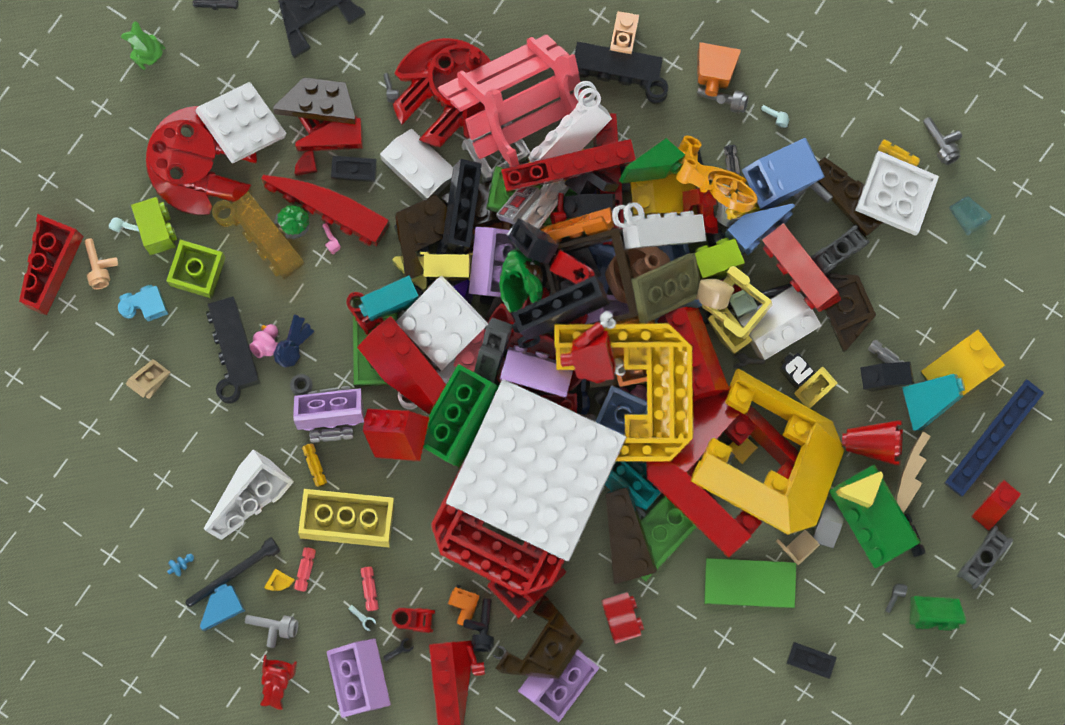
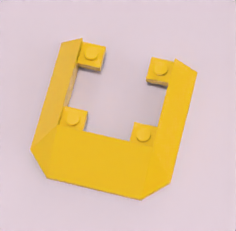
[554,324,693,461]
[691,368,844,535]

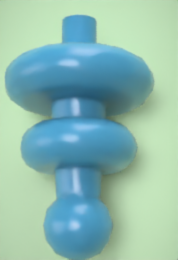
[167,554,194,576]

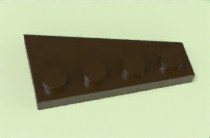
[817,157,884,238]
[606,486,658,584]

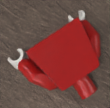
[560,312,626,384]

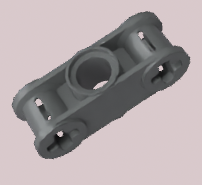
[811,225,870,275]
[956,526,1013,590]

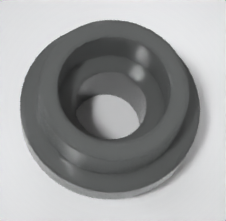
[290,374,313,396]

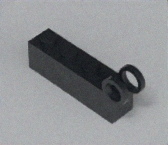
[575,41,668,104]
[436,159,482,255]
[512,276,610,348]
[206,296,260,404]

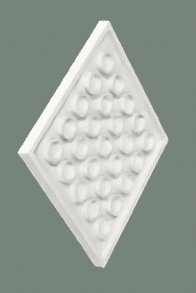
[446,379,626,561]

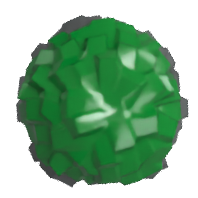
[274,206,310,240]

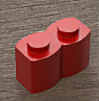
[601,592,644,644]

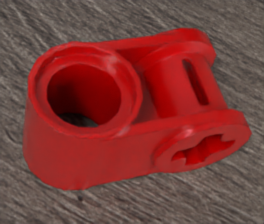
[549,250,595,284]
[346,292,384,335]
[392,608,435,633]

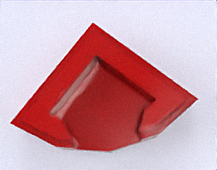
[295,149,317,176]

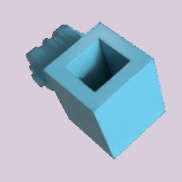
[118,285,169,322]

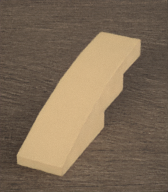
[895,432,931,513]

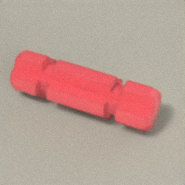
[294,547,316,592]
[360,567,379,611]

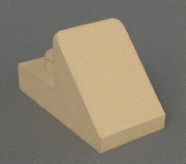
[126,359,170,399]

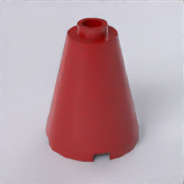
[842,420,903,465]

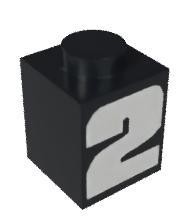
[779,353,816,390]

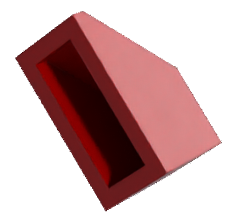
[971,480,1021,531]

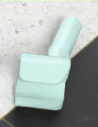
[761,105,789,128]
[109,217,139,233]
[349,605,376,631]

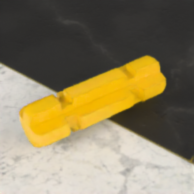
[878,139,920,167]
[302,443,327,487]

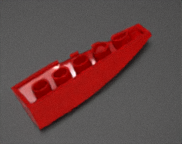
[357,316,446,415]

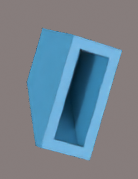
[200,584,245,631]

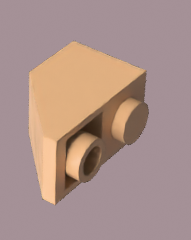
[610,11,639,54]

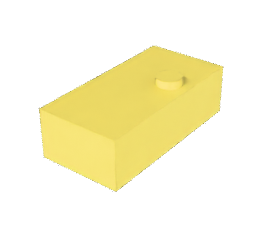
[298,489,395,548]

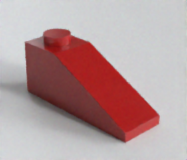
[295,116,363,152]

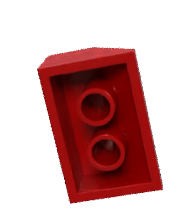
[363,409,430,461]

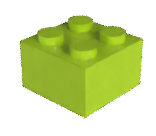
[131,197,177,255]
[695,238,745,280]
[166,239,226,299]

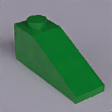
[619,138,685,183]

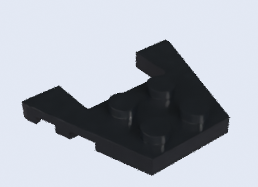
[278,0,366,59]

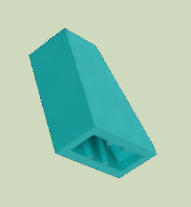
[359,276,419,321]
[902,374,965,432]

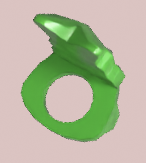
[121,21,165,70]

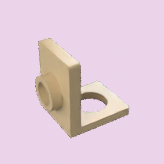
[776,530,820,565]

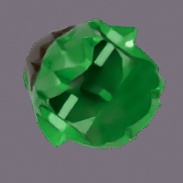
[499,248,543,312]

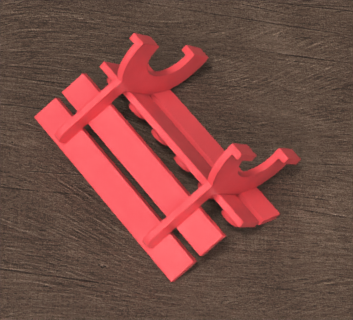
[438,35,586,167]

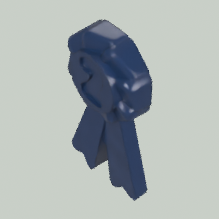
[273,314,314,367]
[577,379,590,415]

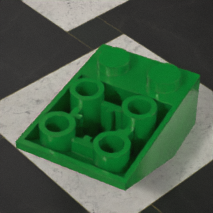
[909,596,966,631]

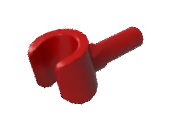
[550,193,566,224]
[466,645,485,676]

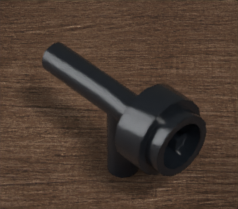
[463,598,494,652]

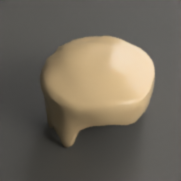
[696,279,734,309]

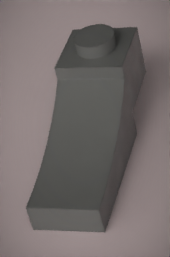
[474,318,513,384]

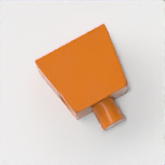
[697,42,741,97]

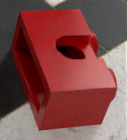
[683,188,718,236]

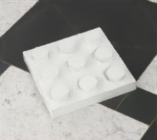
[195,82,287,164]
[855,151,939,236]
[396,276,488,370]

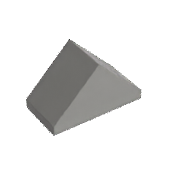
[813,499,844,548]

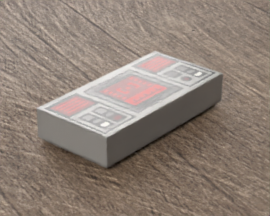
[496,187,541,224]

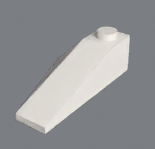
[204,450,293,540]

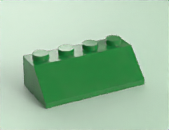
[423,364,499,468]
[829,465,921,569]

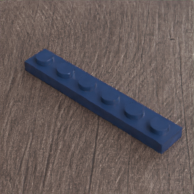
[944,379,1044,497]

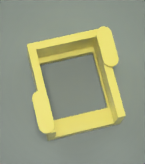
[420,252,473,280]
[702,266,772,340]

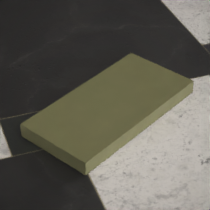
[632,253,700,323]

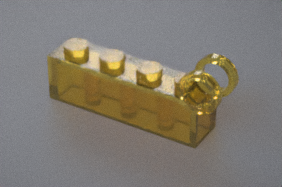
[212,192,305,280]

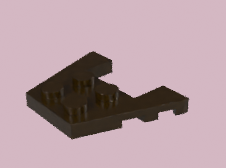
[395,195,475,280]
[496,595,583,679]

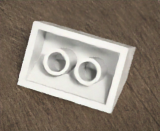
[380,129,453,200]
[737,286,821,360]

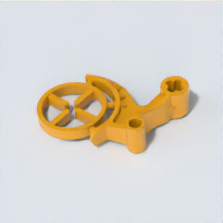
[676,136,757,212]

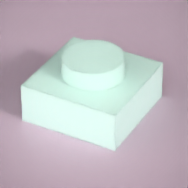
[730,290,758,318]

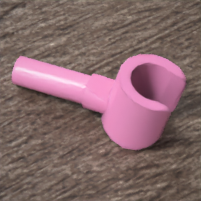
[322,223,341,254]

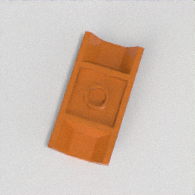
[540,207,614,243]

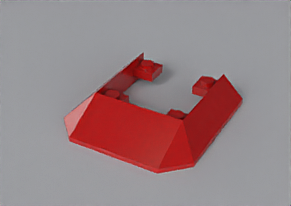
[646,386,799,558]
[431,456,565,596]

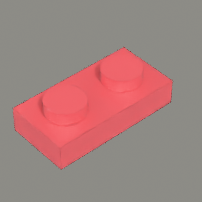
[453,329,485,372]

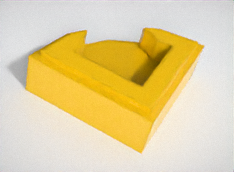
[264,568,295,591]

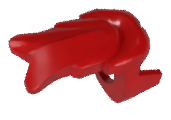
[260,655,297,710]

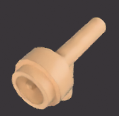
[84,238,118,289]

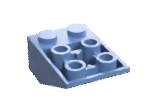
[742,138,825,209]
[724,203,795,255]

